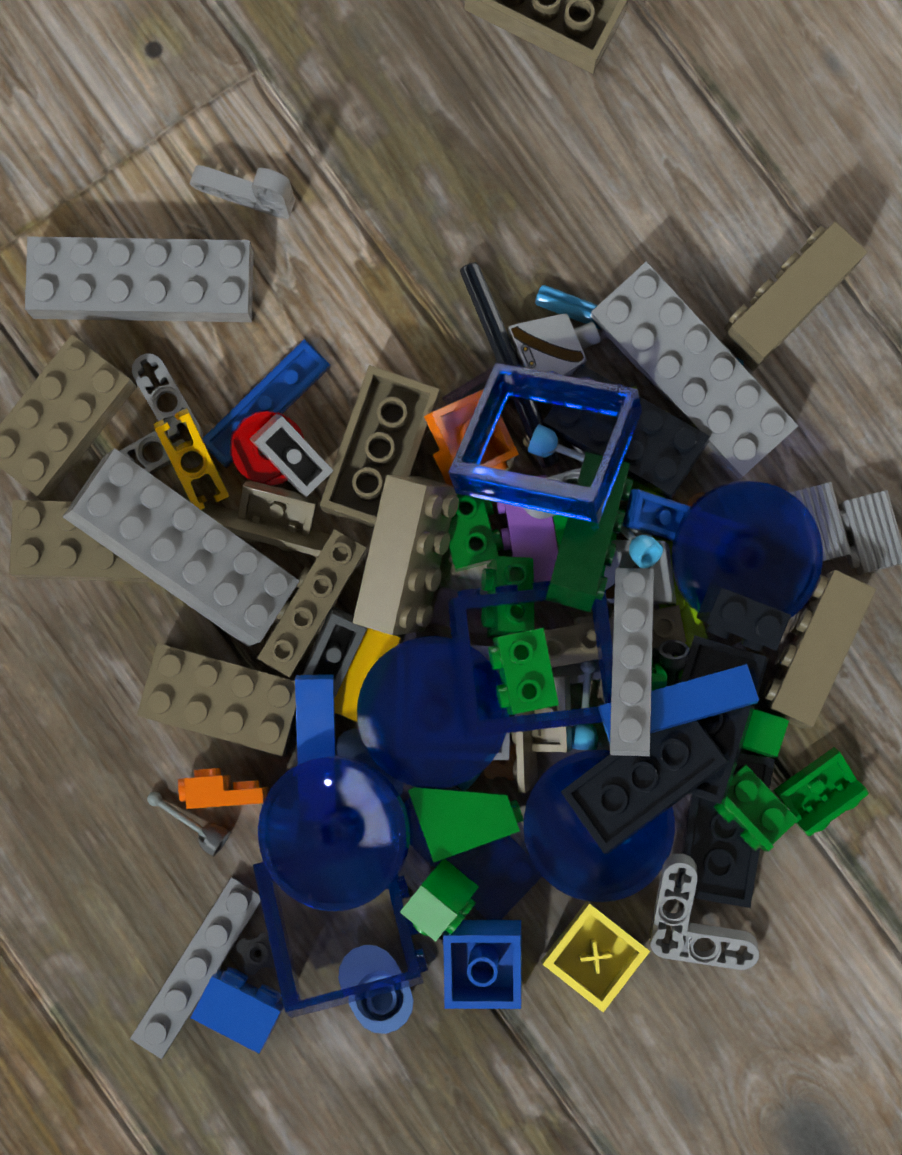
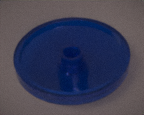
[672,481,823,618]
[357,636,509,789]
[523,750,675,902]
[258,756,410,911]

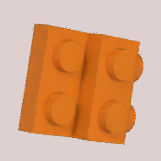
[424,387,519,490]
[178,768,270,809]

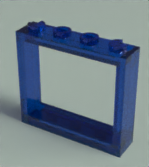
[448,363,642,523]
[448,581,613,738]
[253,830,428,1018]

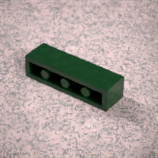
[545,452,633,612]

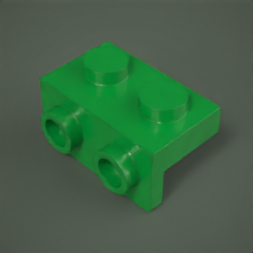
[481,556,534,638]
[774,747,869,836]

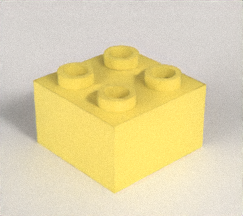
[541,901,650,1012]

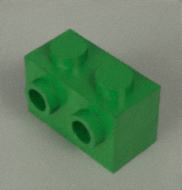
[448,486,504,572]
[488,628,559,715]
[400,859,479,942]

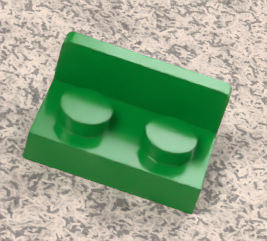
[713,764,798,852]

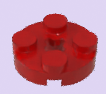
[230,411,305,486]

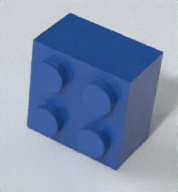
[443,920,522,1009]
[190,967,287,1054]

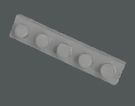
[610,568,654,756]
[130,877,264,1059]

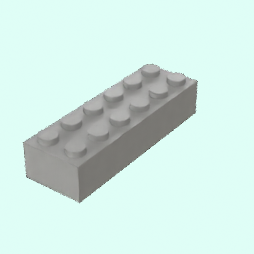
[25,237,254,322]
[590,261,798,479]
[62,448,299,646]

